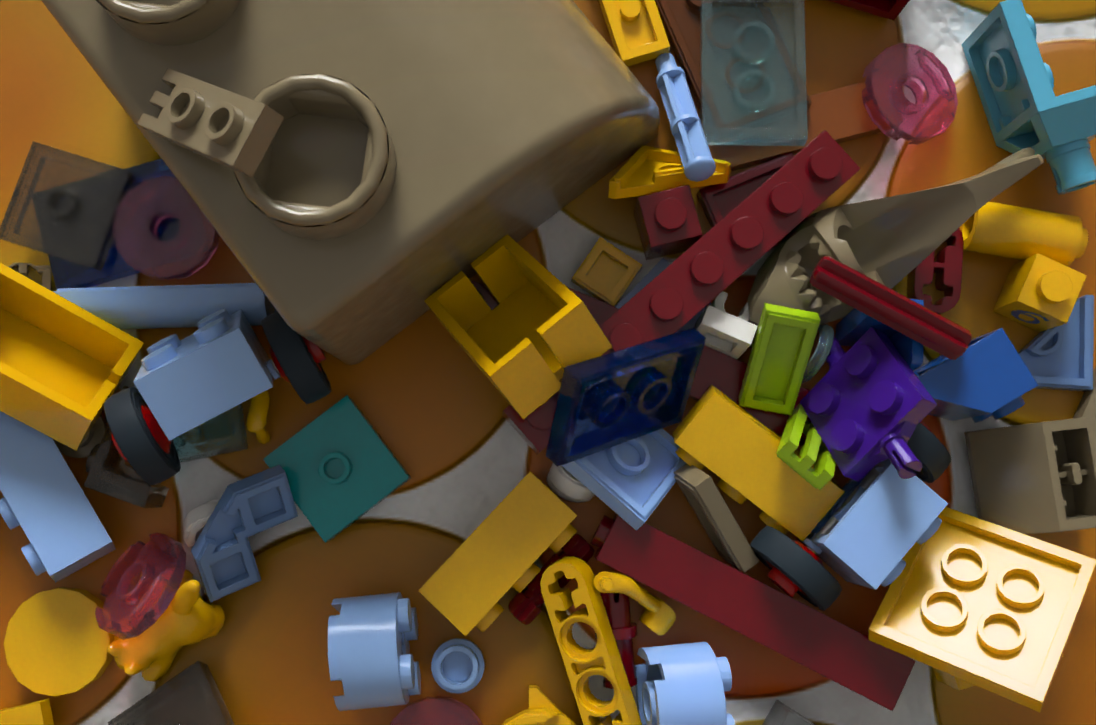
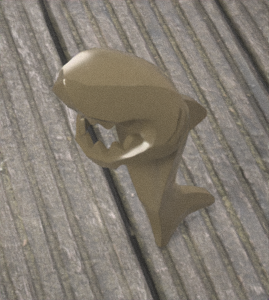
[748,147,1044,325]

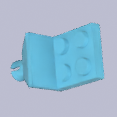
[962,0,1096,195]

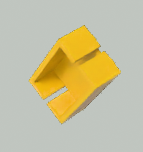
[424,234,612,419]
[0,263,144,451]

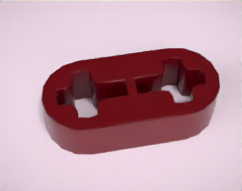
[906,228,964,315]

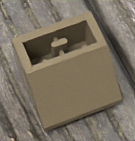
[964,416,1096,534]

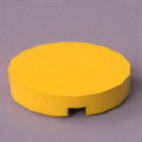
[4,587,116,697]

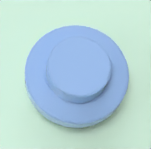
[431,638,485,694]

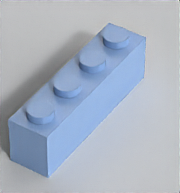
[0,411,115,583]

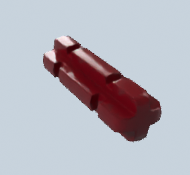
[508,533,594,625]

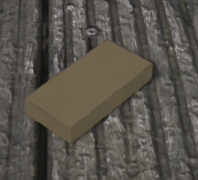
[674,464,759,573]

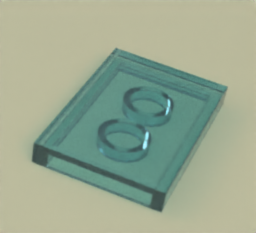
[700,0,808,146]

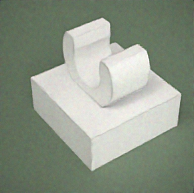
[689,291,758,359]

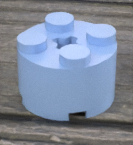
[328,592,421,711]
[635,642,735,725]

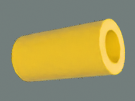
[960,202,1088,266]

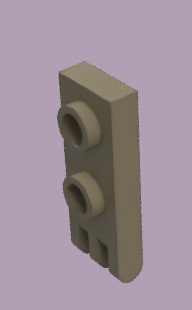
[137,68,284,178]

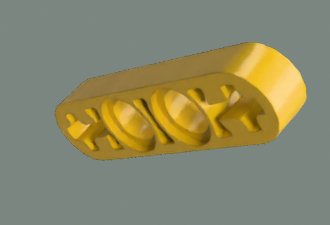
[540,556,642,725]

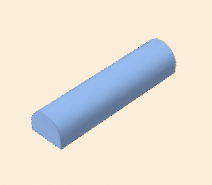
[53,283,277,330]

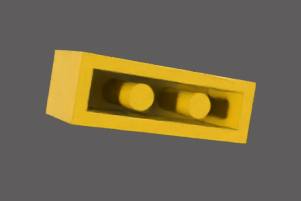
[672,384,845,541]
[418,471,577,636]

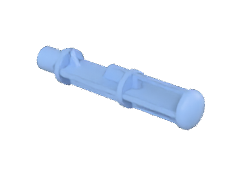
[655,53,716,182]

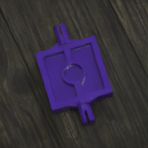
[800,326,937,482]

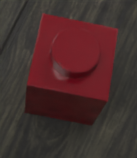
[634,185,703,260]

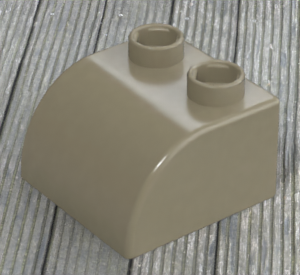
[41,0,660,365]

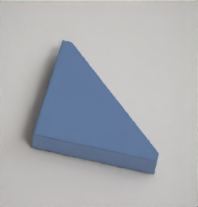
[1018,295,1094,391]

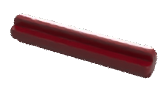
[810,256,972,360]

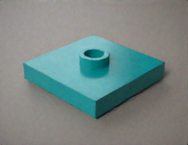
[263,395,411,543]

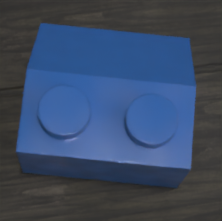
[913,328,1038,423]

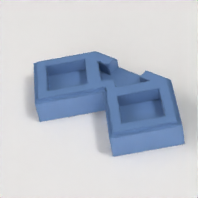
[191,465,298,602]

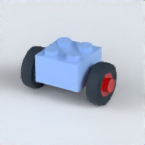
[104,309,332,485]
[750,421,951,611]

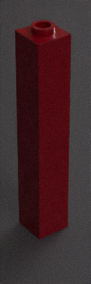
[590,513,916,711]

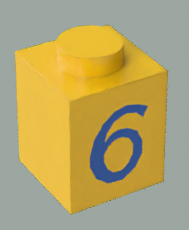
[993,253,1087,332]

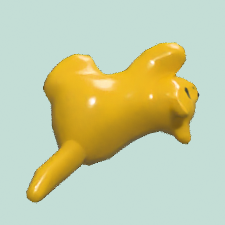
[107,568,225,682]

